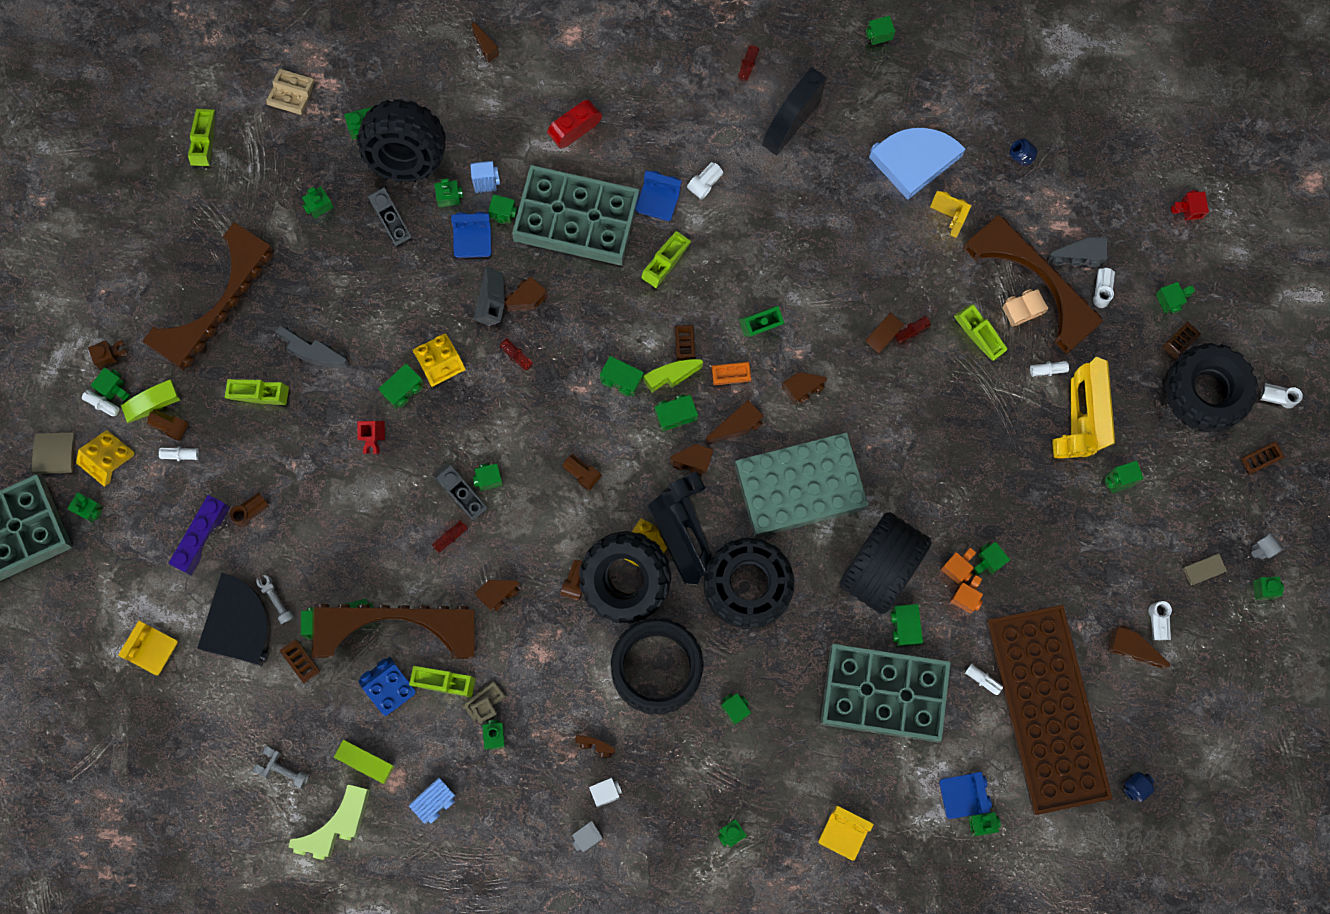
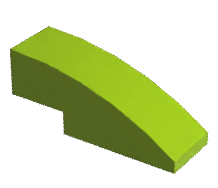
[188,109,215,166]
[641,231,691,288]
[954,304,1008,361]
[643,359,703,393]
[121,379,180,423]
[224,379,289,405]
[409,666,476,698]
[333,740,395,785]

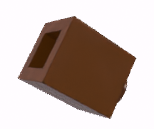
[88,340,129,371]

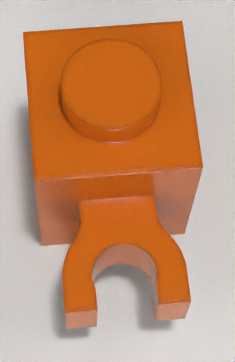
[940,548,976,585]
[950,575,983,614]

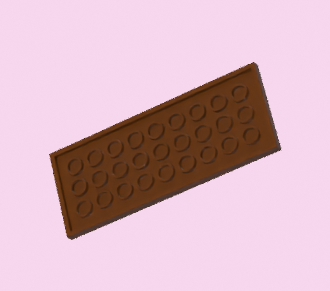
[986,605,1113,815]

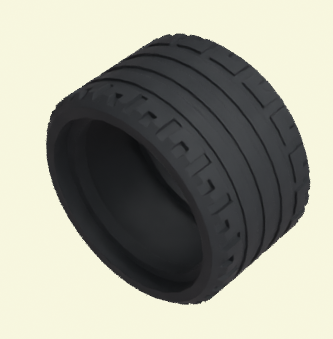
[839,512,932,614]
[611,618,704,715]

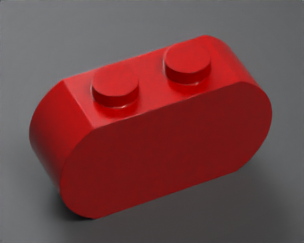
[547,99,602,149]

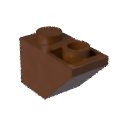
[504,276,548,311]
[782,372,827,405]
[670,444,713,476]
[475,580,521,613]

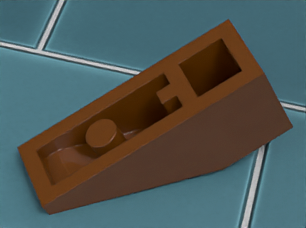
[705,400,764,444]
[1107,625,1170,670]

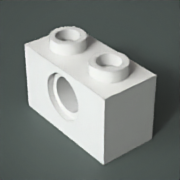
[589,778,622,808]

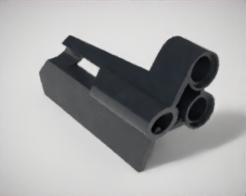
[647,471,712,585]

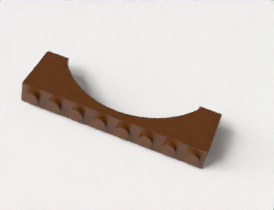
[963,214,1103,355]
[142,222,274,371]
[311,604,474,659]

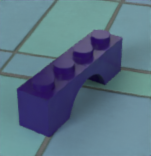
[168,495,230,576]

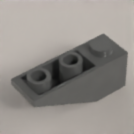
[366,187,412,246]
[1047,237,1107,268]
[473,267,504,326]
[432,463,487,520]

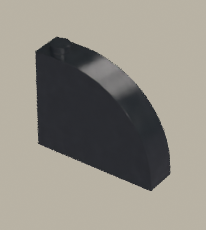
[762,67,827,156]
[197,573,271,667]

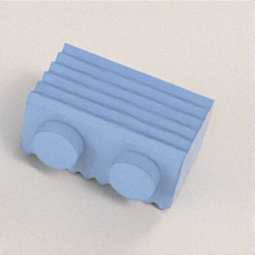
[470,161,500,193]
[408,778,456,824]

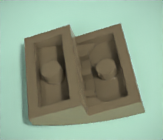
[32,432,76,474]

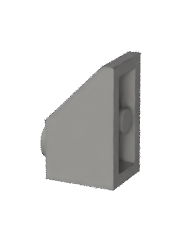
[571,821,603,853]

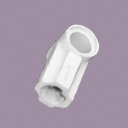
[687,162,723,200]
[1092,268,1115,308]
[1260,383,1302,408]
[1148,601,1172,640]

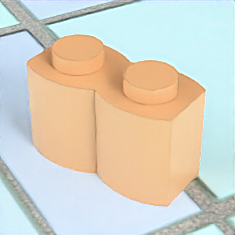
[1002,289,1048,327]

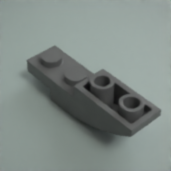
[275,326,349,368]

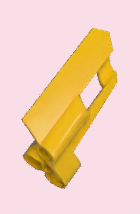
[1052,357,1115,458]

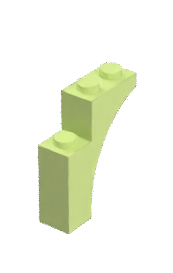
[289,785,370,860]

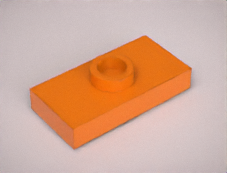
[711,362,751,385]

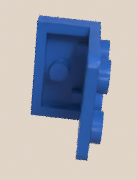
[636,170,682,221]
[451,212,491,258]
[358,657,415,716]
[939,772,992,819]

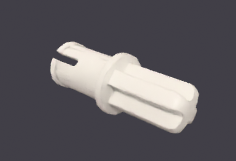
[1030,361,1069,377]
[82,389,120,416]
[159,446,199,461]
[965,664,1003,695]

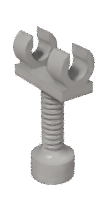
[256,575,295,625]
[252,746,309,789]

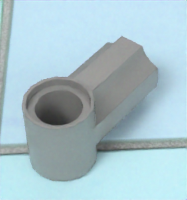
[1251,533,1283,560]

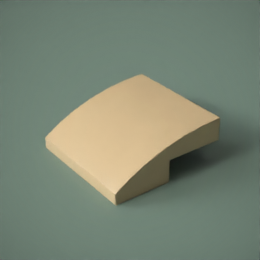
[266,69,314,115]

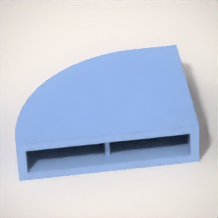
[869,128,966,200]

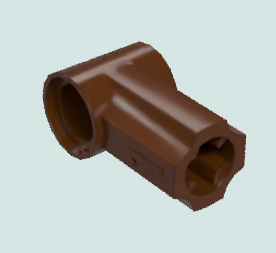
[147,409,189,441]
[562,453,602,491]
[229,492,269,527]
[560,559,583,601]

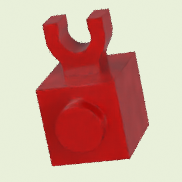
[1171,190,1209,221]
[357,421,385,454]

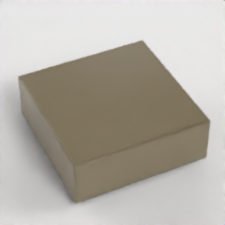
[470,697,497,724]

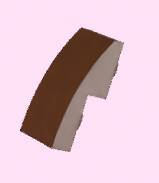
[865,312,904,353]
[576,735,615,758]

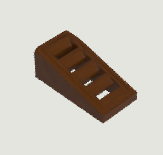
[471,22,499,63]
[1162,321,1201,360]
[675,325,696,361]
[1240,441,1285,475]
[280,639,320,684]

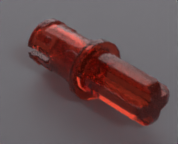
[738,45,759,81]
[895,316,931,343]
[499,338,533,371]
[432,520,468,553]

